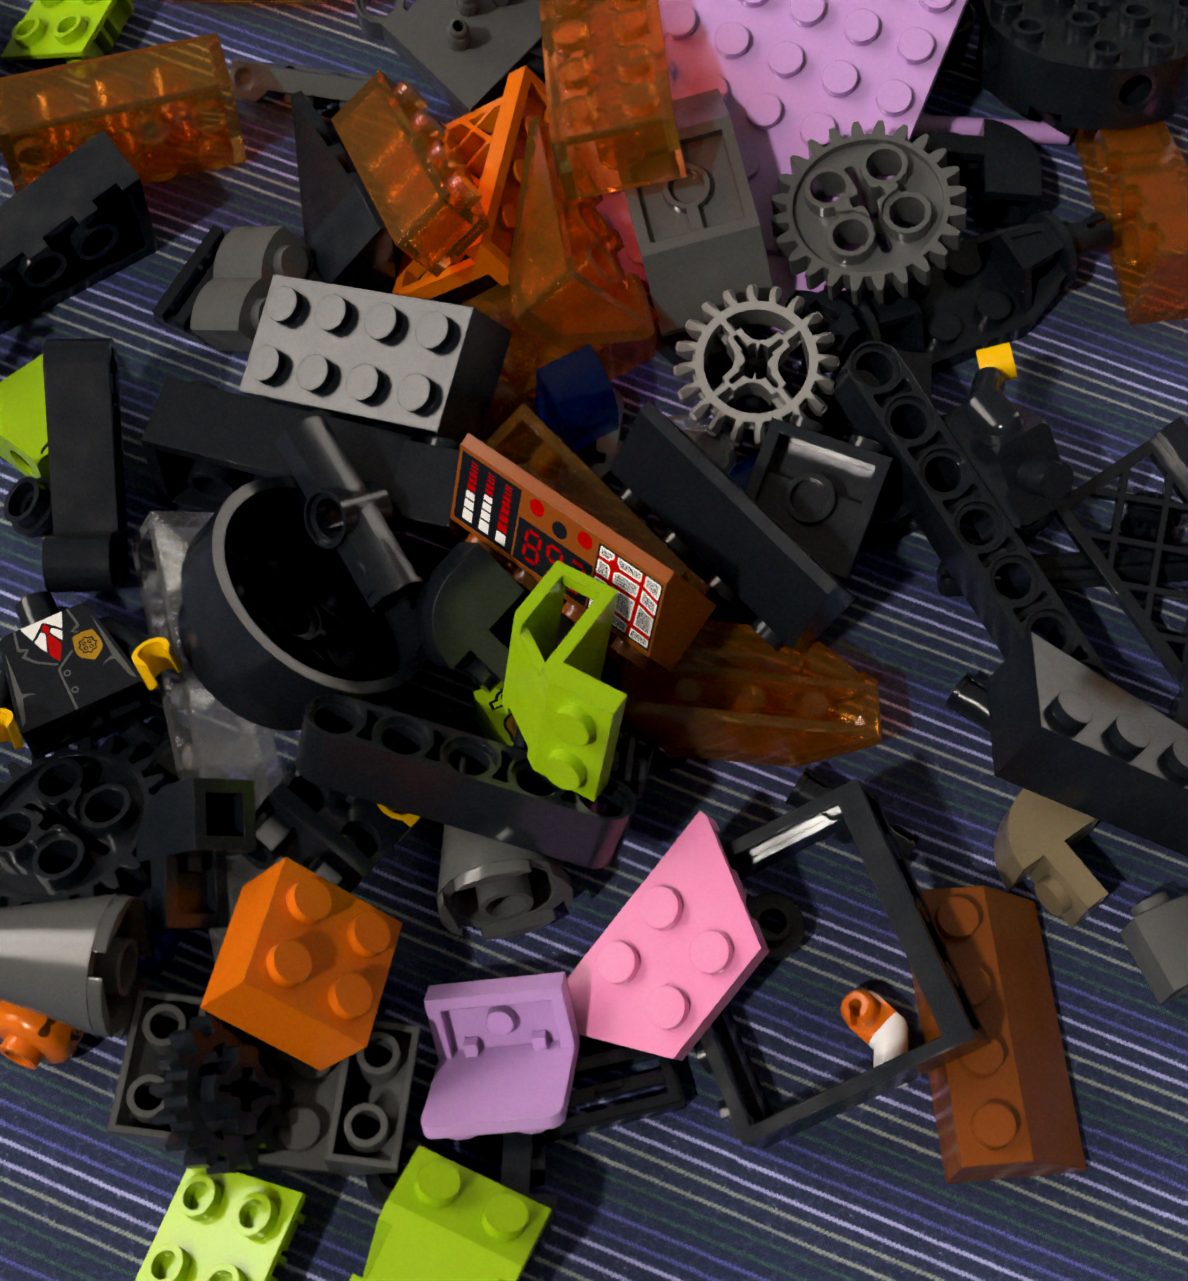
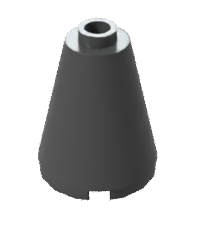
[436,824,573,939]
[0,893,153,1038]

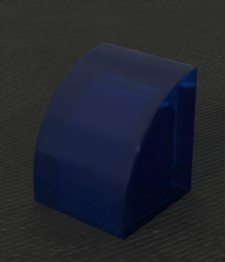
[536,344,619,455]

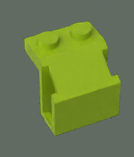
[501,560,627,802]
[349,1145,552,1281]

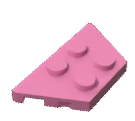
[567,811,769,1061]

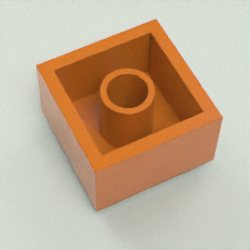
[200,857,403,1071]

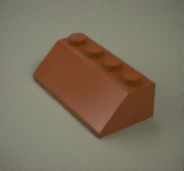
[910,885,1086,1184]

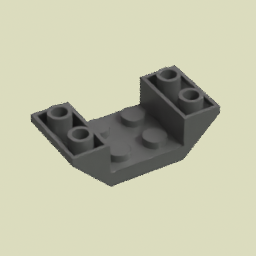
[605,88,774,337]
[107,989,421,1177]

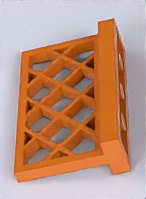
[392,65,563,300]

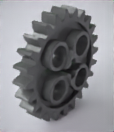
[771,120,966,305]

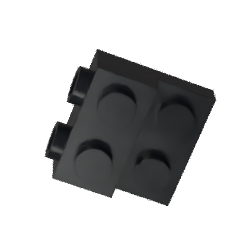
[745,415,896,582]

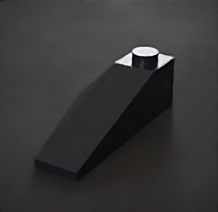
[291,91,396,294]

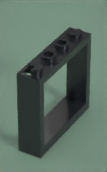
[693,779,991,1148]

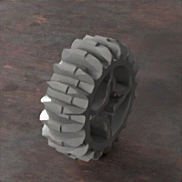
[673,284,839,451]

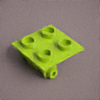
[0,0,135,82]
[135,1168,306,1281]

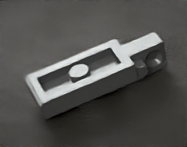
[229,58,390,113]

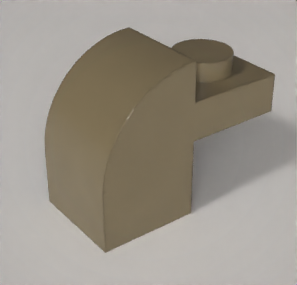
[994,788,1109,929]

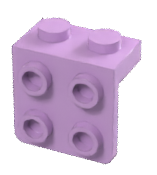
[421,972,581,1140]

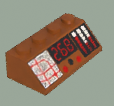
[450,433,717,672]

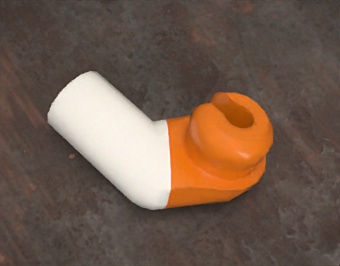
[840,989,908,1088]

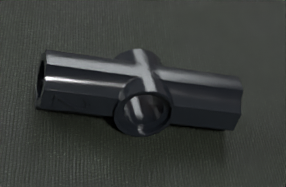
[274,415,423,615]

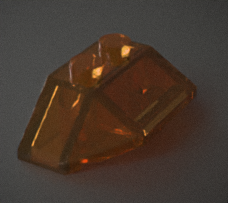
[620,620,882,768]

